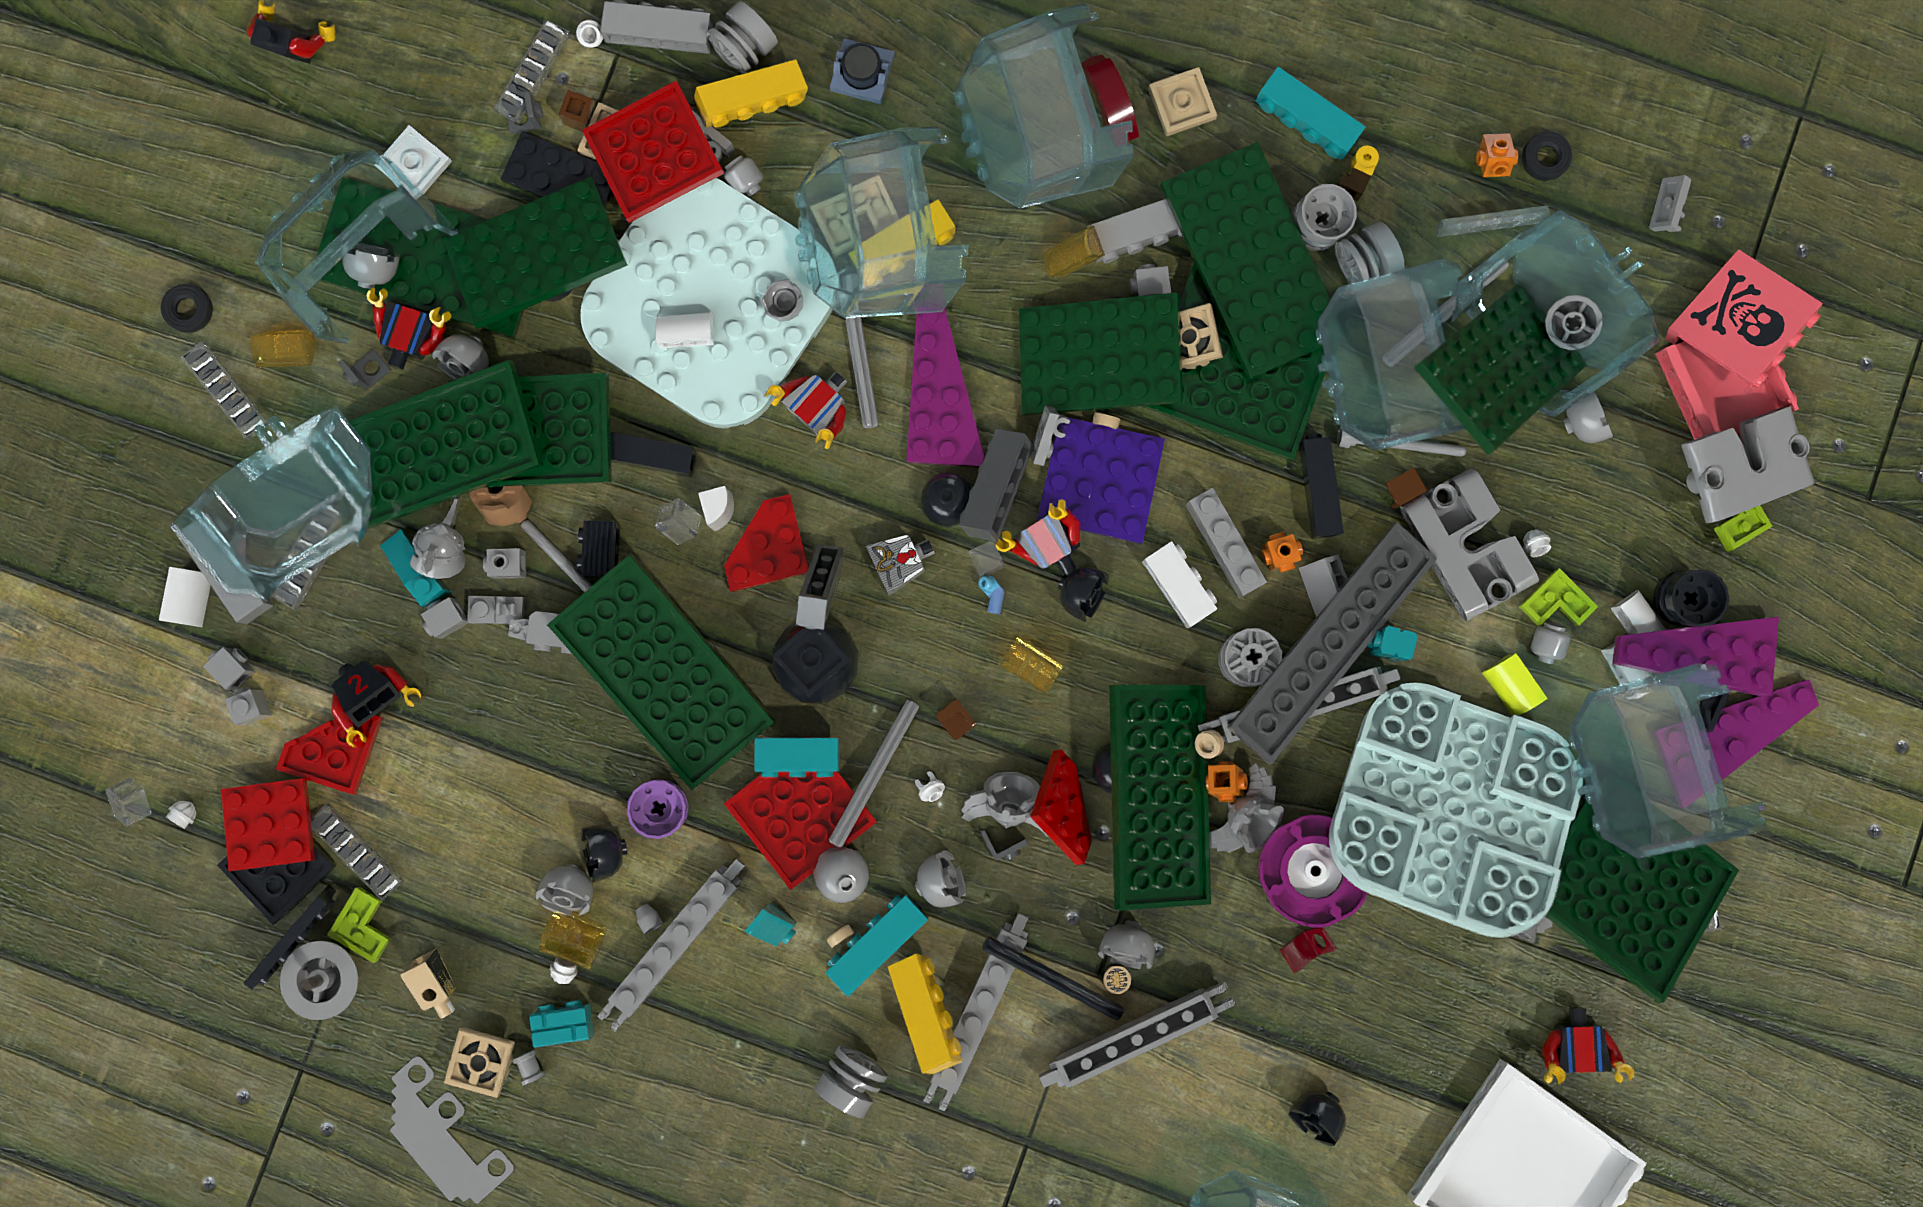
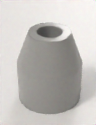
[636,904,663,934]

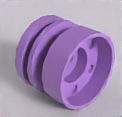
[627,779,689,839]

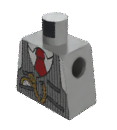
[866,535,935,595]

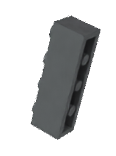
[959,429,1034,542]
[796,544,844,629]

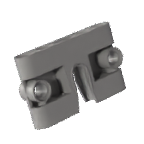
[1681,406,1815,523]
[1400,467,1539,621]

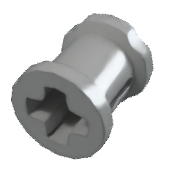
[512,1049,546,1086]

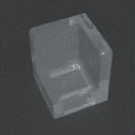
[655,498,701,545]
[968,541,1004,579]
[105,777,152,827]

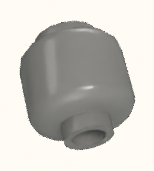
[724,155,764,197]
[1530,622,1571,664]

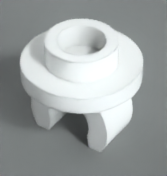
[915,771,945,802]

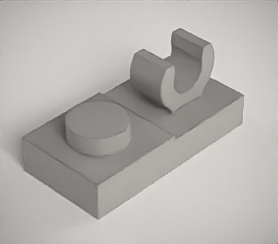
[693,111,735,162]
[1649,175,1692,232]
[1030,405,1070,466]
[467,596,525,624]

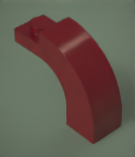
[1078,54,1140,147]

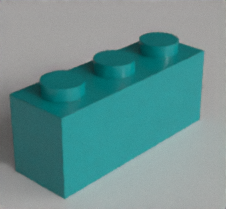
[755,738,840,777]

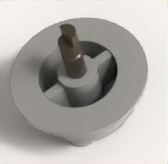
[280,941,359,1020]

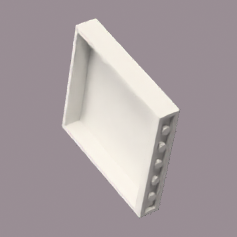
[1406,1059,1647,1207]

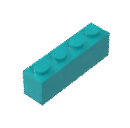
[1256,67,1366,160]
[825,894,929,997]

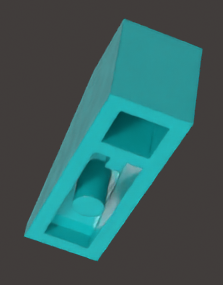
[380,529,451,607]
[745,902,797,947]

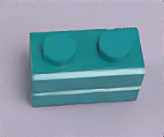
[1366,626,1418,662]
[529,999,594,1048]

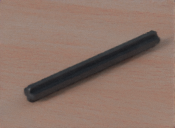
[982,937,1124,1020]

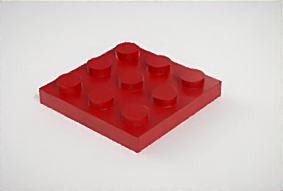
[221,778,315,871]

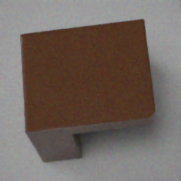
[558,90,595,131]
[1385,468,1427,510]
[935,698,977,740]

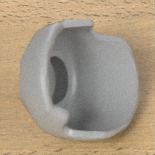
[762,280,803,321]

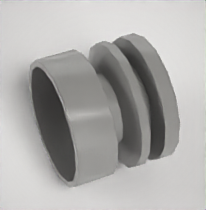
[706,1,778,74]
[1291,184,1357,251]
[1335,221,1404,292]
[1218,628,1282,687]
[814,1045,888,1118]

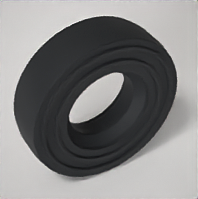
[1522,131,1572,181]
[161,284,213,333]

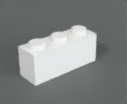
[1142,541,1217,629]

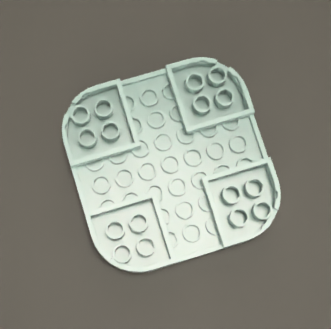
[581,178,838,428]
[1329,683,1583,937]

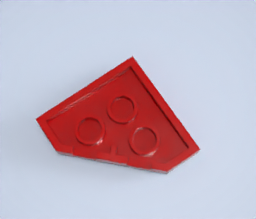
[724,494,809,592]
[276,715,383,795]
[1030,749,1092,865]

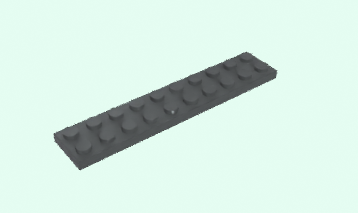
[1227,522,1437,764]

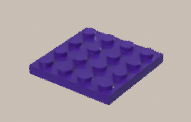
[1037,417,1165,544]

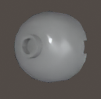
[342,243,400,289]
[1545,295,1603,350]
[432,334,489,380]
[1562,387,1613,443]
[813,846,869,903]
[915,851,966,908]
[536,864,594,916]
[1098,920,1155,969]

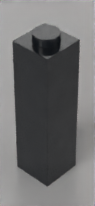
[611,432,697,478]
[1299,434,1344,539]

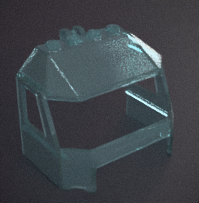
[255,150,458,344]
[1452,210,1660,417]

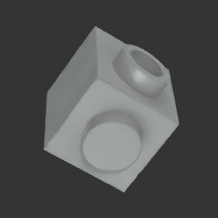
[1130,264,1171,297]
[483,548,526,579]
[421,597,468,639]
[203,647,256,690]
[225,687,272,726]

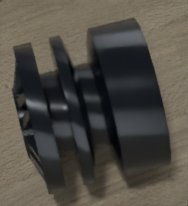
[1653,569,1729,627]

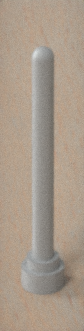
[1337,426,1467,456]
[521,520,593,592]

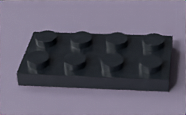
[501,132,613,209]
[243,885,337,990]

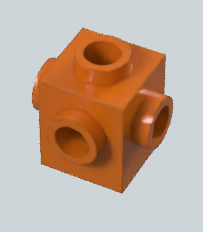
[1476,133,1518,177]
[1261,532,1303,573]
[1206,762,1247,802]

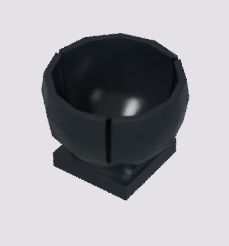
[772,618,859,704]

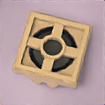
[1180,303,1223,369]
[444,1027,515,1098]

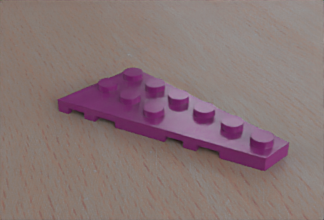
[906,303,985,467]
[1612,617,1779,697]
[1653,679,1819,809]

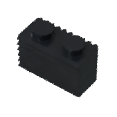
[577,521,621,577]

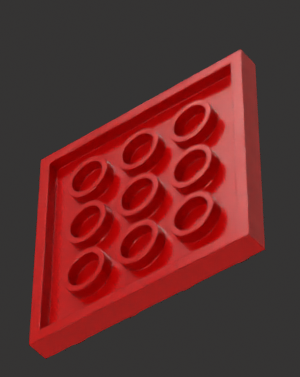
[582,80,724,223]
[724,736,877,890]

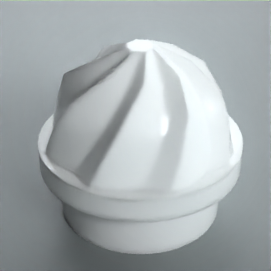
[576,20,603,48]
[1523,530,1551,557]
[166,801,196,829]
[550,955,578,984]

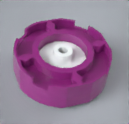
[1257,815,1368,927]

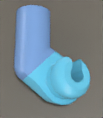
[978,576,1004,614]

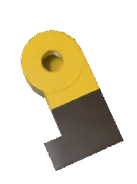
[1336,146,1379,202]

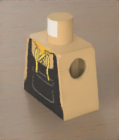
[400,948,456,1018]

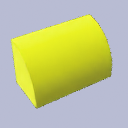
[1482,653,1548,716]

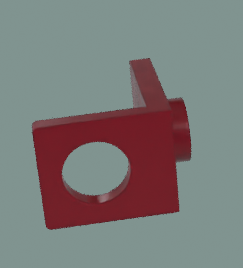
[1280,927,1337,973]

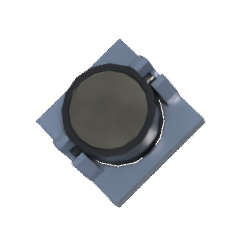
[830,38,895,104]

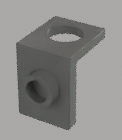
[506,91,543,134]
[338,350,391,390]
[980,829,1028,861]

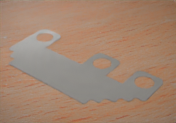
[390,1057,514,1203]

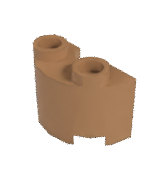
[469,485,532,526]

